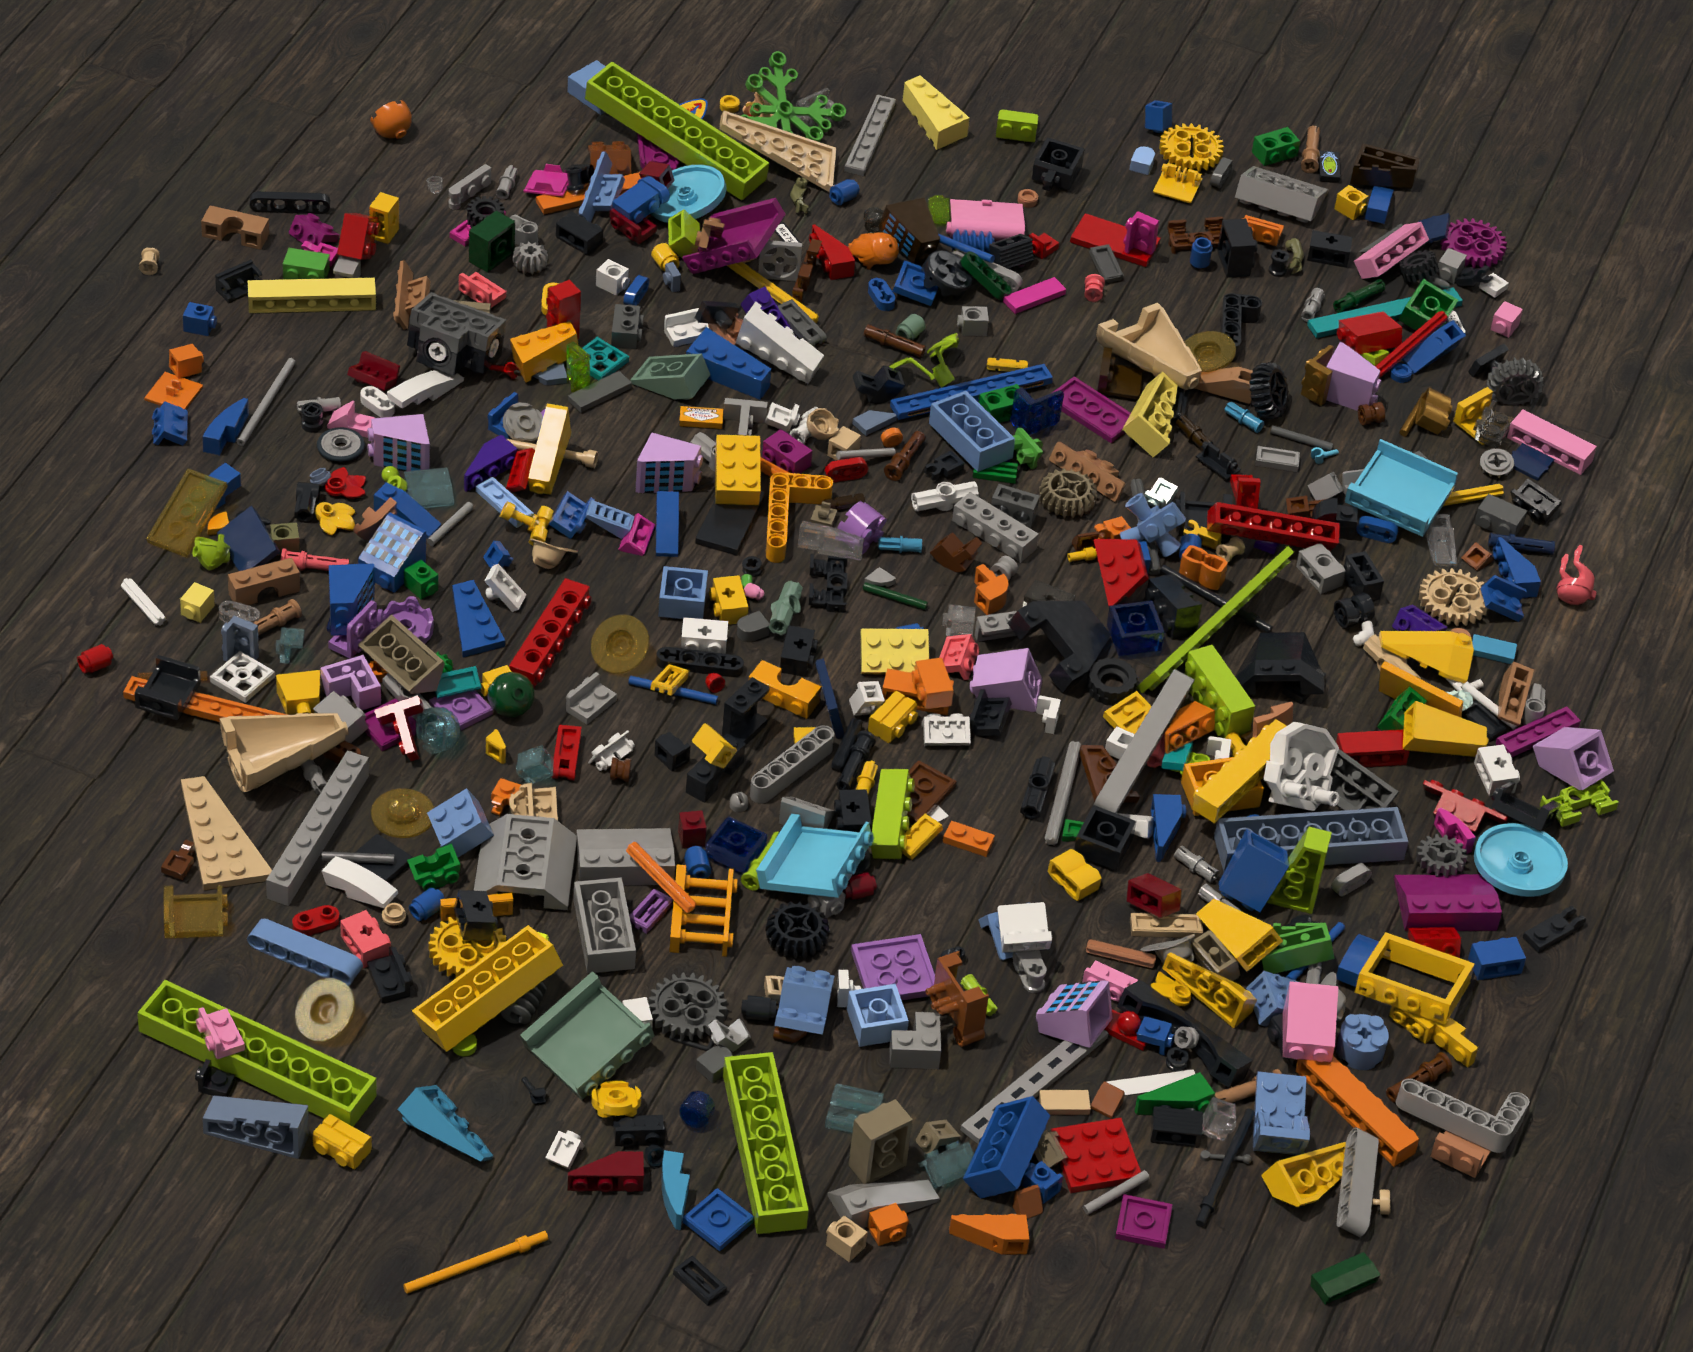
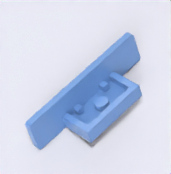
[579,152,625,222]

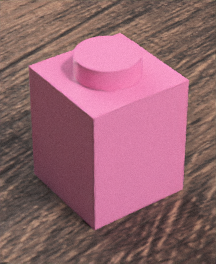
[1490,301,1523,338]

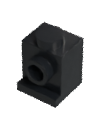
[654,732,691,771]

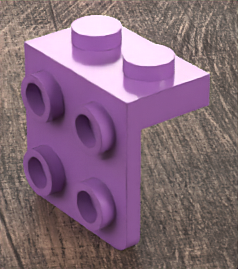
[328,600,378,659]

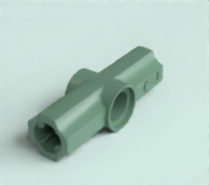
[769,581,803,635]

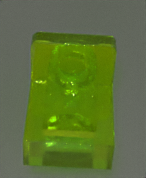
[927,195,949,224]

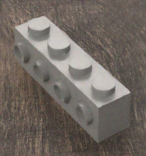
[952,492,1039,563]

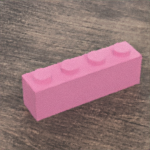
[1354,222,1429,279]
[1507,410,1597,475]

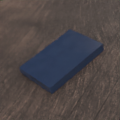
[217,506,280,571]
[815,658,844,739]

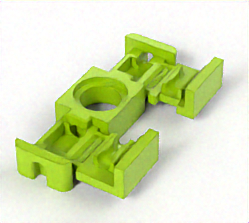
[1540,779,1619,827]

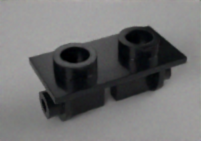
[1196,441,1241,480]

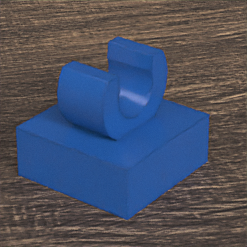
[483,541,513,568]

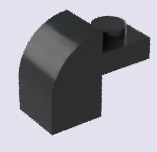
[852,365,905,404]
[1311,498,1358,528]

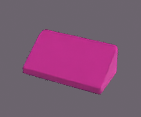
[619,513,655,556]

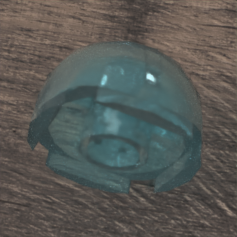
[416,707,460,754]

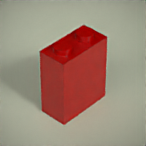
[1337,311,1402,355]

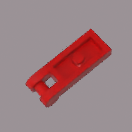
[551,725,582,781]

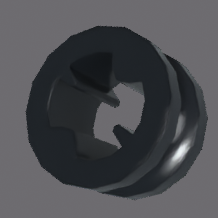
[742,556,762,577]
[1166,1047,1189,1072]

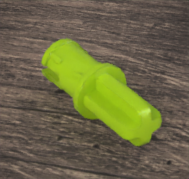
[960,974,997,1016]

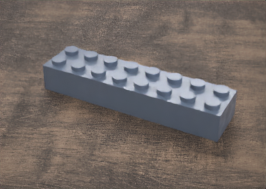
[1214,807,1408,871]

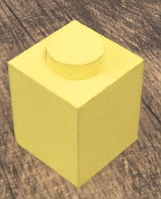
[180,582,215,623]

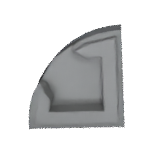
[865,567,896,587]

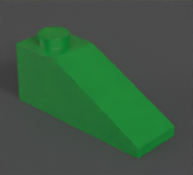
[1134,1072,1215,1115]

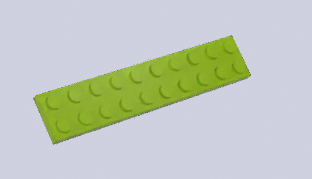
[1136,546,1294,693]

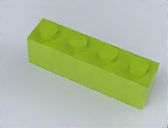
[870,769,915,859]

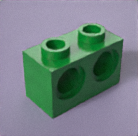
[1252,127,1300,166]
[979,384,1029,423]
[1377,686,1427,731]

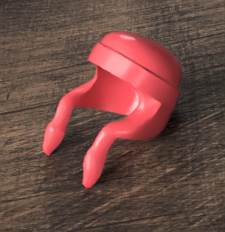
[1556,545,1597,605]

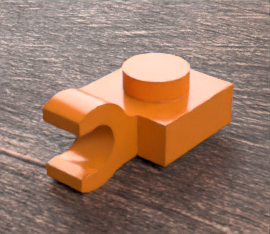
[1094,516,1131,539]
[491,778,521,815]

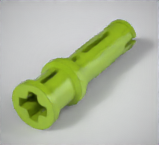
[741,832,779,891]

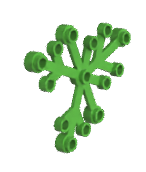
[740,51,846,152]

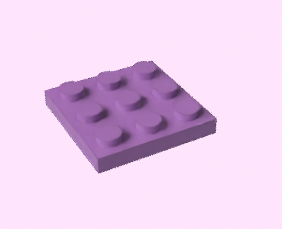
[851,934,935,1000]

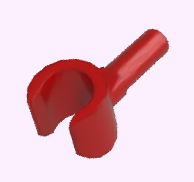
[489,362,520,379]

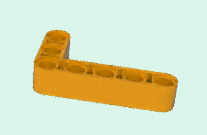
[766,472,833,563]

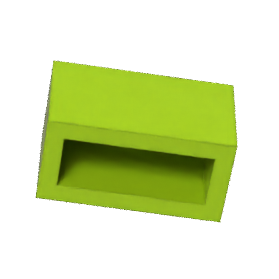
[668,209,700,259]

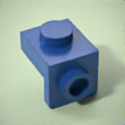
[1137,1016,1175,1056]

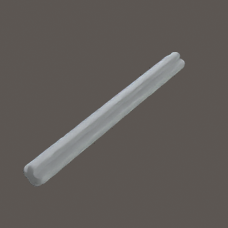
[1045,741,1081,845]

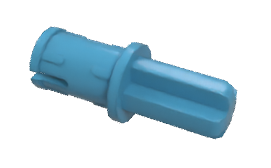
[1224,402,1264,433]
[878,536,922,553]

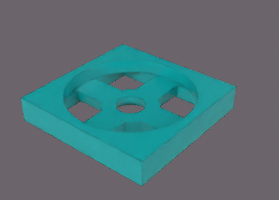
[569,337,629,381]

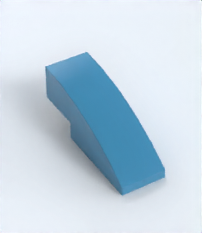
[661,1150,690,1230]

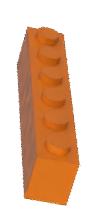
[1295,1055,1419,1167]

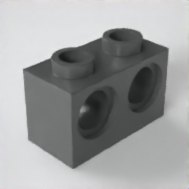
[991,484,1040,528]

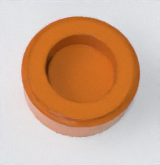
[880,428,903,448]

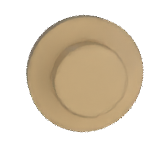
[382,903,406,926]

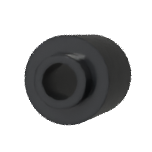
[741,995,776,1021]

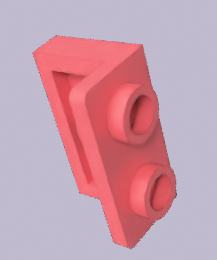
[459,272,506,308]

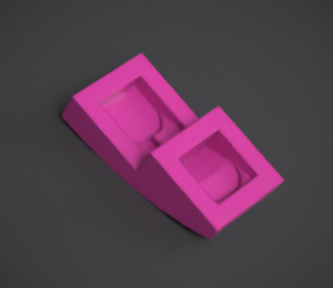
[1434,808,1476,854]

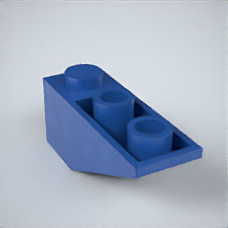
[1401,320,1466,374]
[1493,537,1541,598]

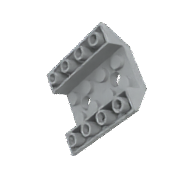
[474,814,577,910]

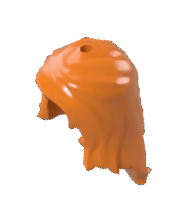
[848,232,899,269]

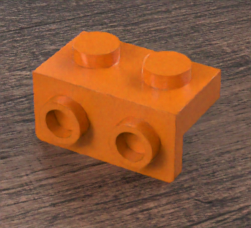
[1242,215,1284,246]

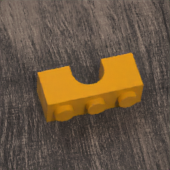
[748,660,822,719]

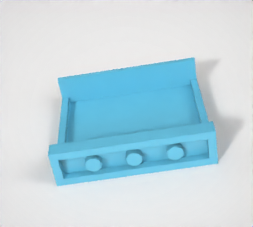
[1345,439,1458,537]
[756,814,874,898]

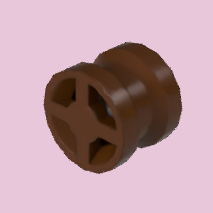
[610,757,631,782]

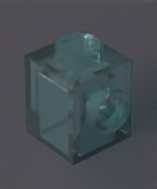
[516,745,554,784]

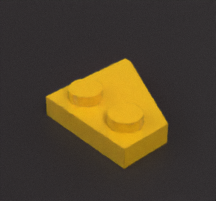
[1103,691,1152,734]

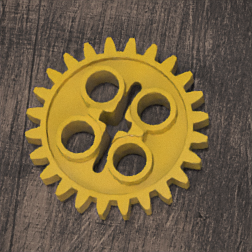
[1159,123,1224,172]
[429,917,506,978]

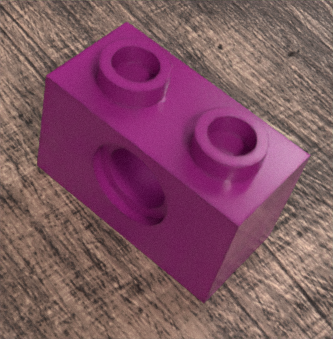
[762,429,812,474]

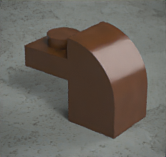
[930,532,982,572]

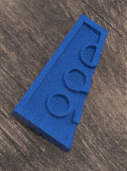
[452,580,505,657]

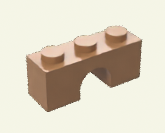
[201,206,269,250]
[228,558,300,608]

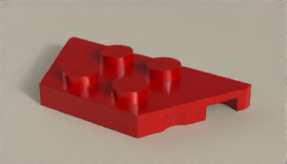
[1094,539,1148,612]

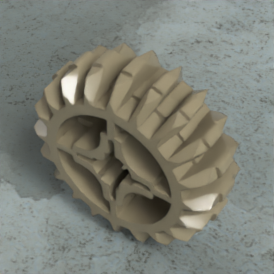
[1039,468,1097,519]

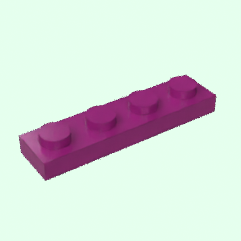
[1496,706,1581,757]

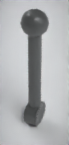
[1200,1150,1252,1164]

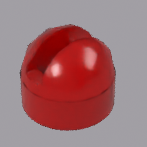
[705,673,725,693]

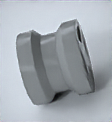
[991,556,1018,581]

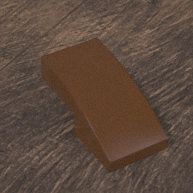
[1286,496,1326,518]

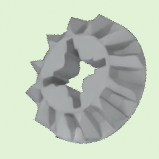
[1480,449,1514,478]

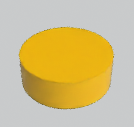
[720,95,740,113]

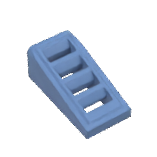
[585,500,634,539]

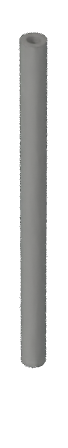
[236,358,296,446]

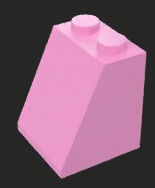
[1283,982,1338,1062]

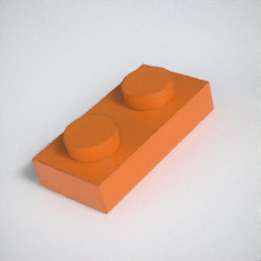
[943,821,995,857]

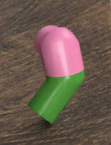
[741,574,764,601]

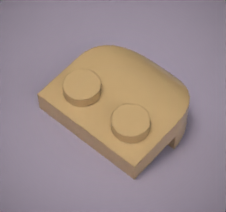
[509,783,558,821]

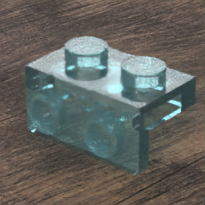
[918,1140,974,1189]

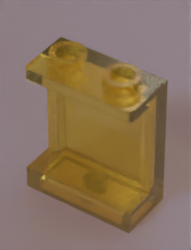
[164,885,228,938]

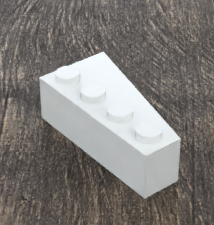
[735,302,824,384]

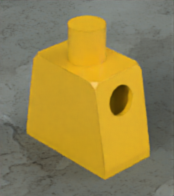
[276,670,320,715]

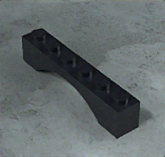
[1117,980,1253,1088]

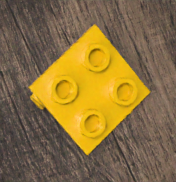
[1153,163,1202,203]

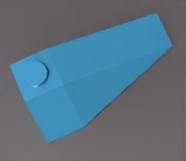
[398,1085,493,1161]

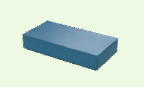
[1472,634,1517,664]

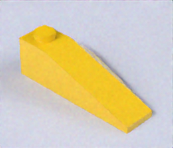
[1379,631,1474,683]
[1162,952,1257,1028]
[1261,1142,1346,1207]

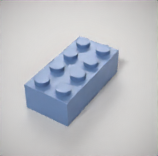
[929,391,1015,472]

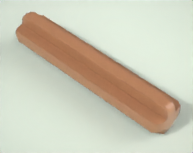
[1086,939,1156,968]

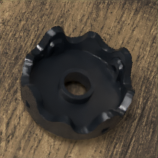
[921,250,973,301]

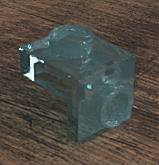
[276,628,304,663]

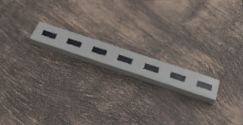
[960,1030,1109,1145]

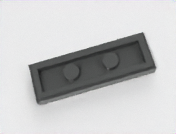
[568,371,632,413]

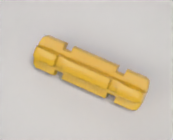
[987,358,1028,372]

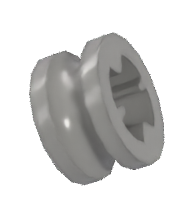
[1174,1027,1199,1049]

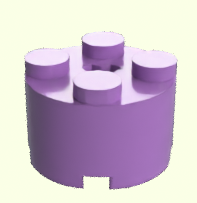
[836,501,887,554]

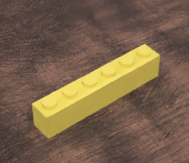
[248,278,376,313]

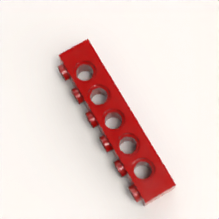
[1207,502,1340,551]
[509,578,592,688]

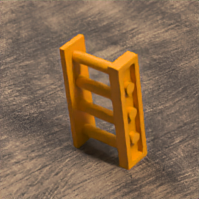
[669,865,738,957]

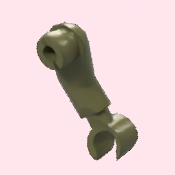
[790,177,809,214]
[1285,238,1304,274]

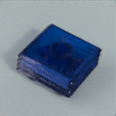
[705,816,768,873]

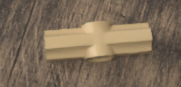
[1363,634,1421,679]

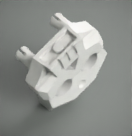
[1264,722,1339,811]

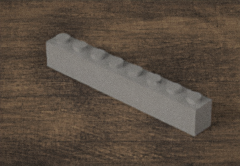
[266,750,369,906]

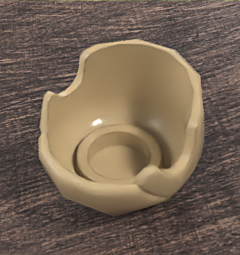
[807,408,839,440]

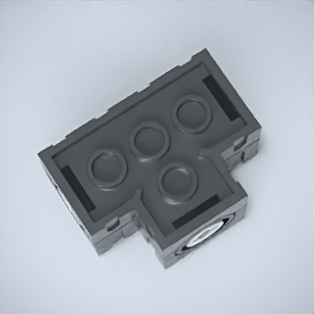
[407,292,506,375]

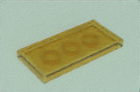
[146,468,228,557]

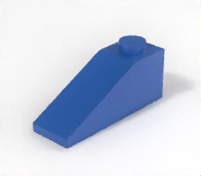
[374,482,441,539]
[1150,794,1186,862]

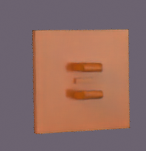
[144,372,203,410]

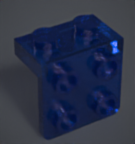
[1010,387,1064,435]

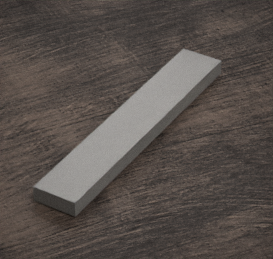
[844,95,896,176]

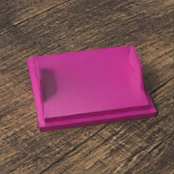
[523,164,568,197]

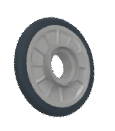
[317,427,365,462]

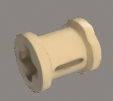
[139,247,160,275]
[1216,536,1245,562]

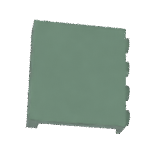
[520,971,654,1100]

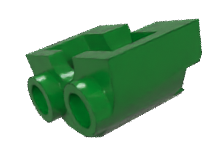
[407,844,460,891]

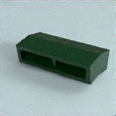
[1310,1252,1381,1305]

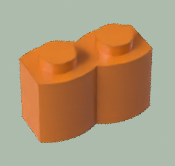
[1179,545,1228,590]

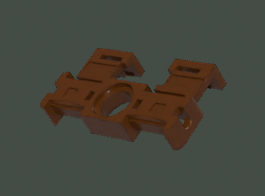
[1167,216,1223,254]
[792,239,822,303]

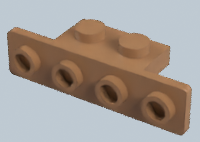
[695,218,725,252]
[393,260,431,330]
[1049,442,1126,502]

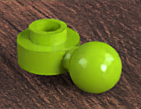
[382,466,407,492]

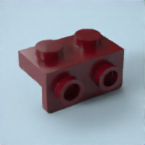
[610,208,657,244]
[347,351,400,391]

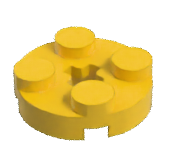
[592,1081,641,1118]

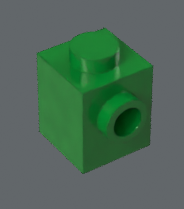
[404,560,438,600]

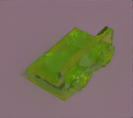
[566,342,590,393]

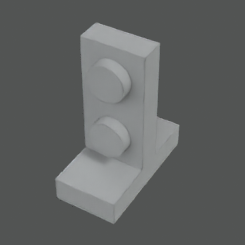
[723,398,768,436]

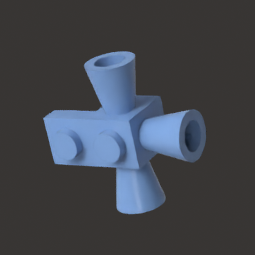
[1120,493,1186,557]

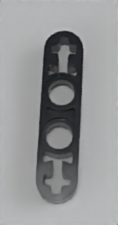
[249,191,331,214]
[656,647,744,677]

